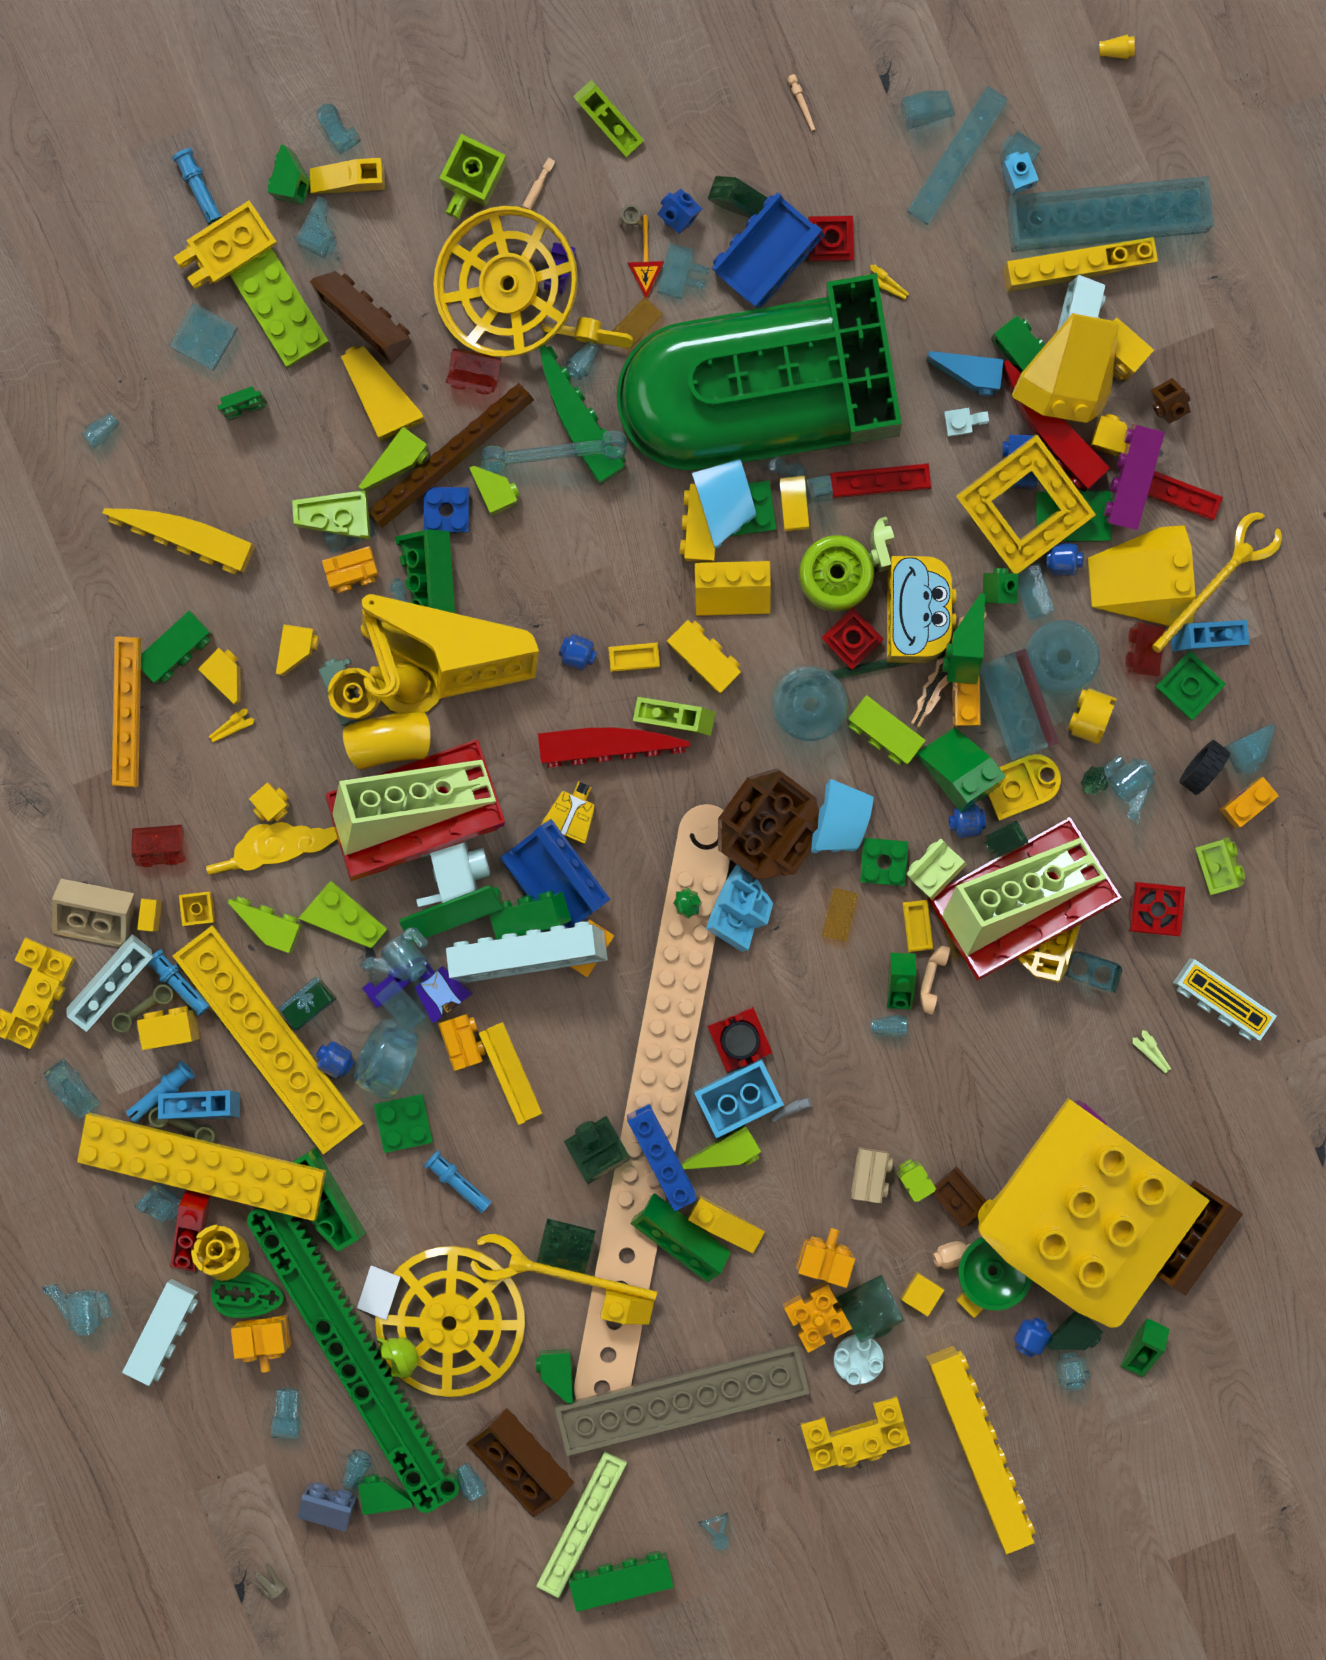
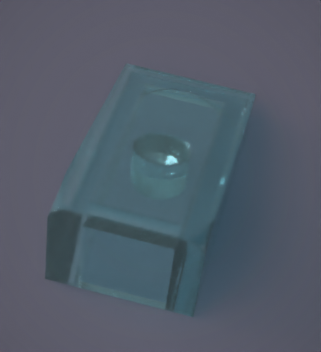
[375,980,427,1032]

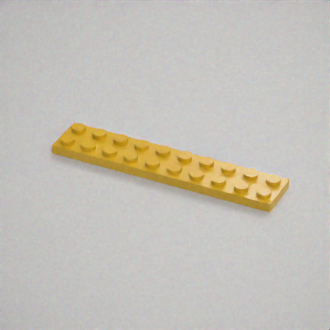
[172,925,364,1154]
[77,1113,326,1221]

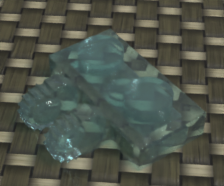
[657,243,709,299]

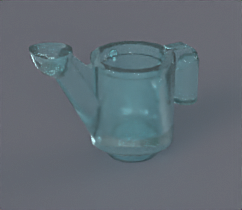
[1102,755,1156,826]
[360,928,428,981]
[42,1284,111,1335]

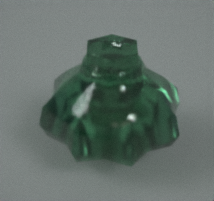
[1080,766,1109,795]

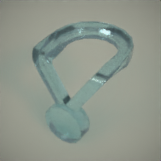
[698,1512,729,1550]

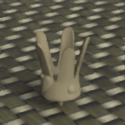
[618,205,643,234]
[250,1563,286,1601]

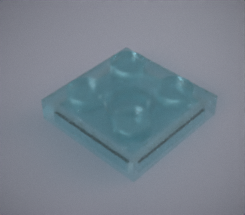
[169,302,238,371]

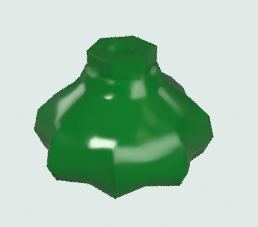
[673,887,702,919]

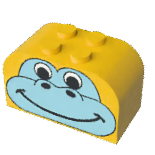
[887,556,956,663]

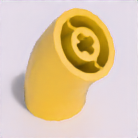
[343,712,430,770]

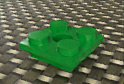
[217,386,267,420]
[860,838,909,886]

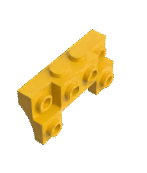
[0,937,75,1049]
[800,1395,910,1471]

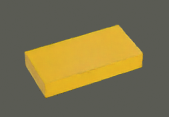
[608,642,660,672]
[902,900,933,952]

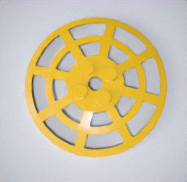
[433,206,578,358]
[375,1246,525,1397]

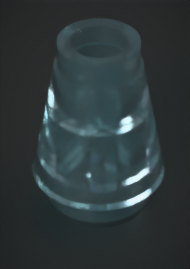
[566,341,599,380]
[81,412,119,448]
[871,1014,908,1039]
[342,1449,371,1489]
[456,1462,487,1503]

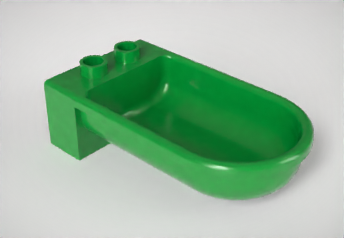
[617,273,902,471]

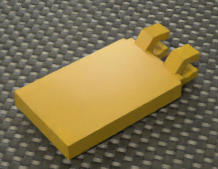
[174,200,277,290]

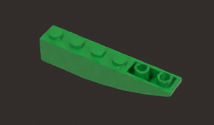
[539,344,626,486]

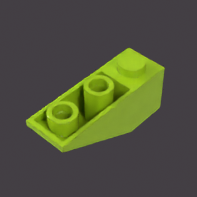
[228,896,302,953]

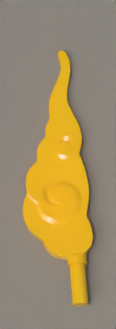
[206,822,337,875]

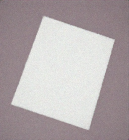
[357,1265,400,1320]

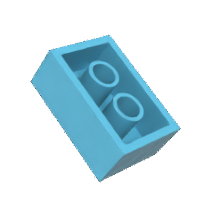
[694,1058,784,1138]

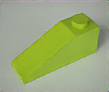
[573,79,644,157]
[358,427,429,492]
[633,697,716,736]
[681,1125,761,1169]

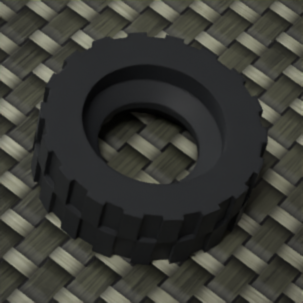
[1179,740,1231,795]

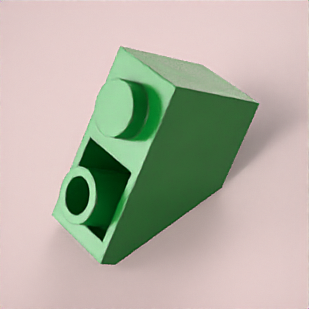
[267,145,310,205]
[887,953,917,1010]

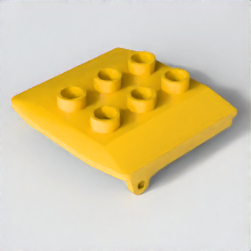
[978,1098,1210,1328]

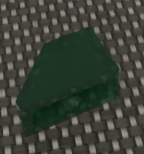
[708,176,768,218]
[984,820,1029,857]
[1046,1311,1103,1350]

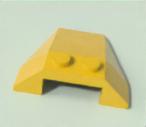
[1012,313,1119,423]
[1087,525,1196,626]

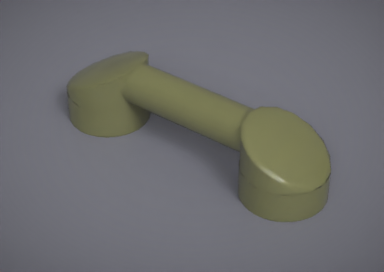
[112,983,174,1033]
[148,1107,216,1143]

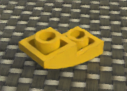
[780,476,810,531]

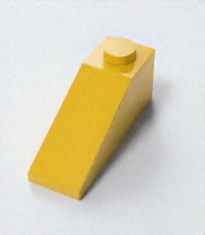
[688,1195,765,1253]

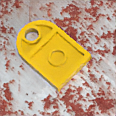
[988,754,1061,821]

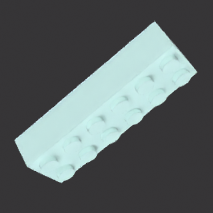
[446,922,608,983]

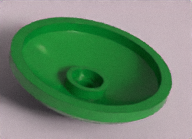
[958,1237,1032,1311]

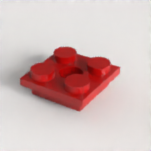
[808,216,854,262]
[821,607,884,670]

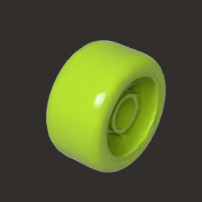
[798,535,874,612]

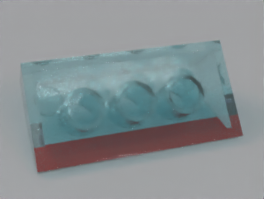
[980,648,1059,760]

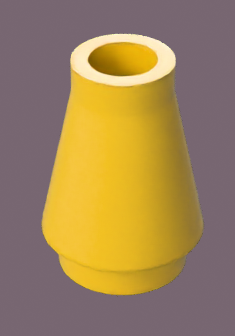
[1099,34,1135,60]

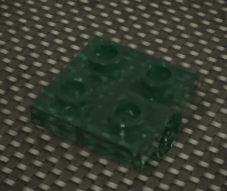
[564,1116,631,1185]
[537,1218,596,1274]
[837,1275,905,1343]

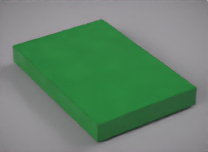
[1035,491,1112,542]

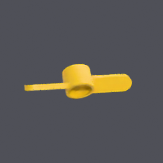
[541,317,633,348]

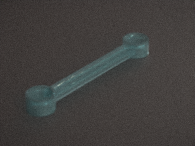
[480,431,627,474]

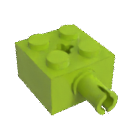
[439,134,507,220]

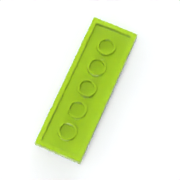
[230,248,330,368]

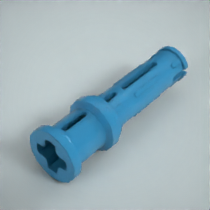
[172,148,222,224]
[146,949,210,1016]
[126,1060,195,1123]
[423,1150,492,1214]

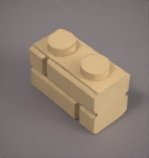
[850,1147,893,1203]

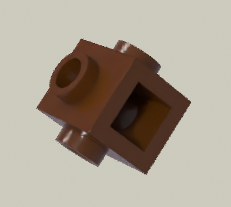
[1151,378,1191,424]

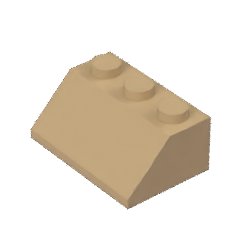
[52,879,134,947]

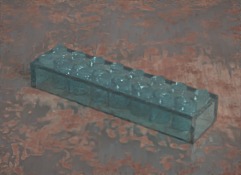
[1006,176,1214,252]

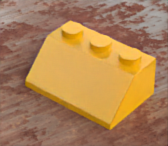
[694,561,771,616]

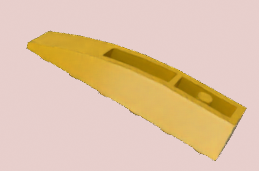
[1003,237,1158,292]
[102,508,255,575]

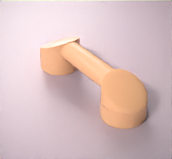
[920,945,950,1015]

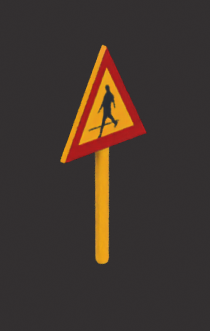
[627,215,664,299]

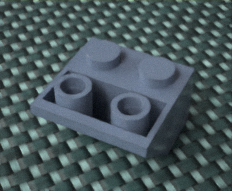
[298,1482,357,1532]

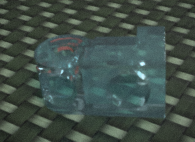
[317,104,361,155]

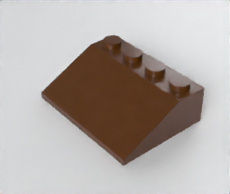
[310,271,412,364]

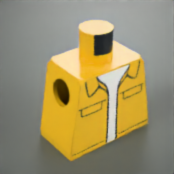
[541,781,595,844]

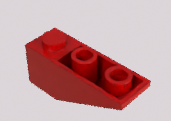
[170,1189,211,1272]

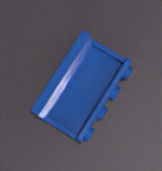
[712,192,825,309]
[501,819,611,929]
[627,1103,696,1212]

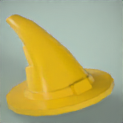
[369,653,440,713]

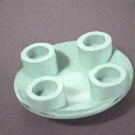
[834,1334,884,1385]

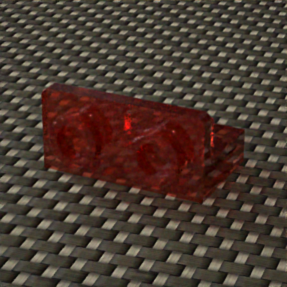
[1125,622,1165,677]
[132,825,186,868]

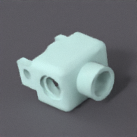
[417,841,491,907]

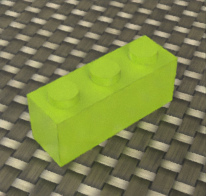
[847,695,926,766]

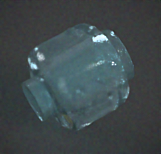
[1055,1352,1091,1391]

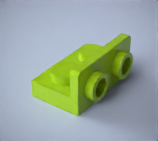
[1195,837,1245,895]

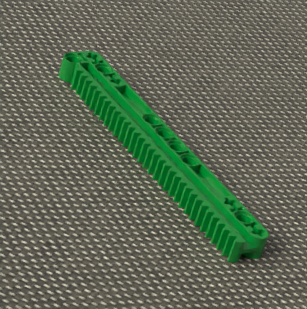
[247,1207,461,1513]

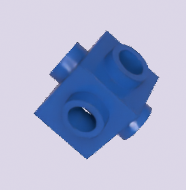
[657,189,703,234]

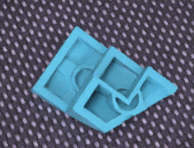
[692,459,756,549]
[811,779,874,853]
[706,864,773,952]

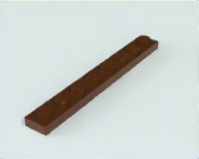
[368,383,534,528]

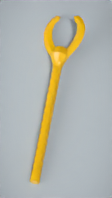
[1152,512,1282,653]
[470,1234,658,1301]

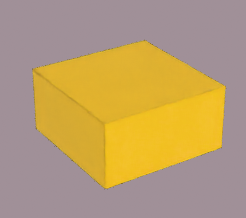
[179,891,216,926]
[137,899,162,932]
[900,1271,944,1316]

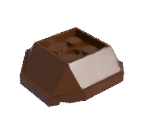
[718,768,819,879]

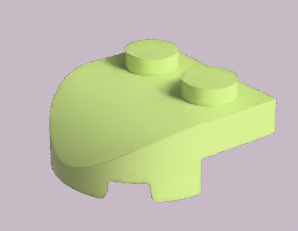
[869,517,894,573]

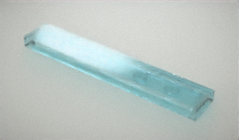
[907,86,1008,225]

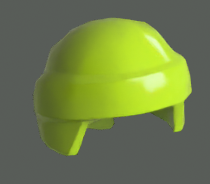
[377,1337,419,1379]

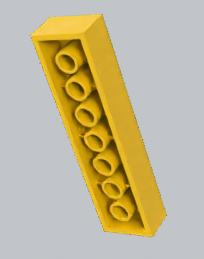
[926,1346,1036,1555]

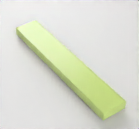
[536,1451,627,1598]

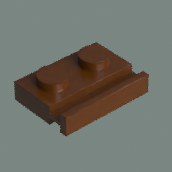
[932,1166,986,1228]

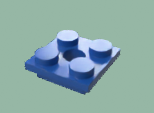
[424,487,469,533]

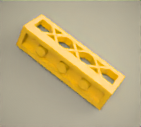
[479,1022,543,1125]

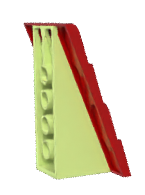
[325,739,505,882]
[928,817,1122,981]

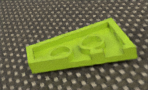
[292,490,370,540]
[298,881,388,948]

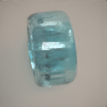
[1024,620,1100,696]
[771,665,847,741]
[354,1019,419,1099]

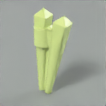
[1133,1030,1171,1073]

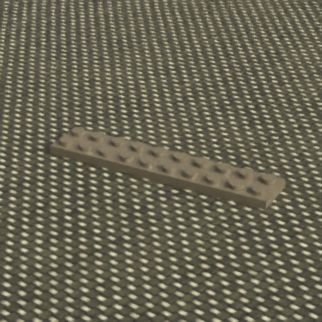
[555,1344,810,1456]

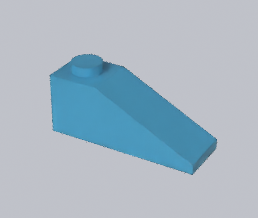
[926,351,1003,396]
[1171,620,1250,652]
[158,1090,240,1119]

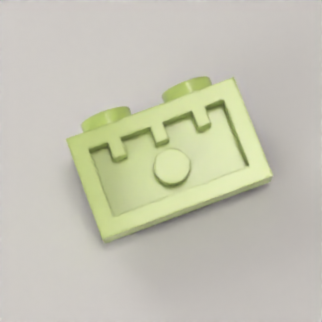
[907,839,967,900]

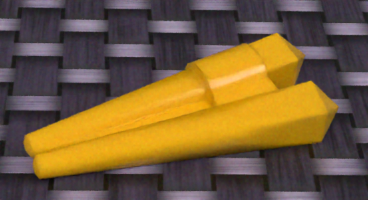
[867,265,909,300]
[209,708,255,743]

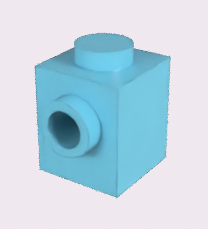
[1001,152,1039,195]

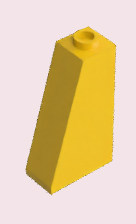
[341,346,425,441]

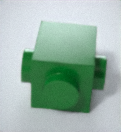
[983,568,1018,604]

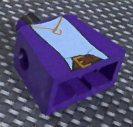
[414,961,473,1023]

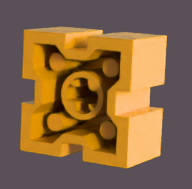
[796,1228,855,1288]
[783,1281,852,1353]
[231,1315,291,1373]

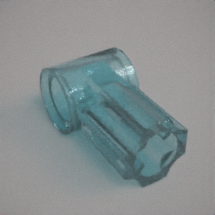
[271,1388,299,1440]

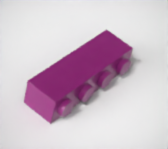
[1103,424,1165,530]

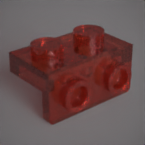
[446,348,502,394]

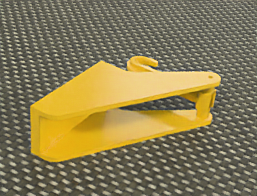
[361,594,539,699]

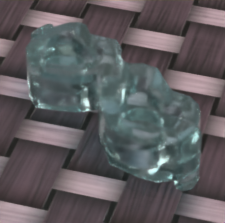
[768,458,806,477]
[390,578,408,602]

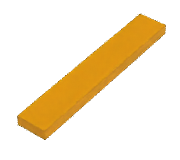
[112,636,142,787]

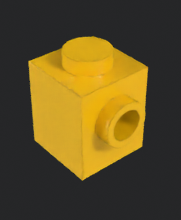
[249,782,290,822]

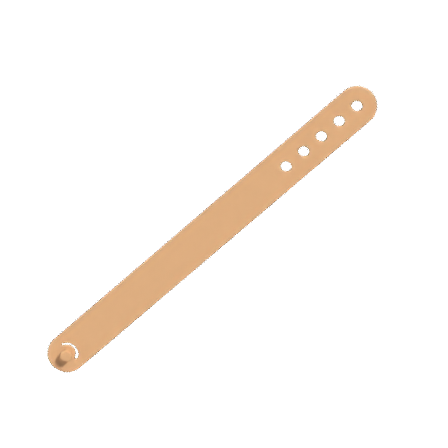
[574,804,730,1400]

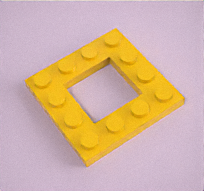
[956,435,1096,574]

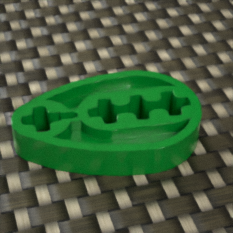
[211,1269,285,1318]

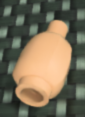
[932,1241,971,1269]

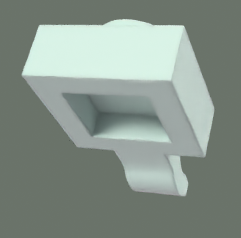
[944,408,989,438]

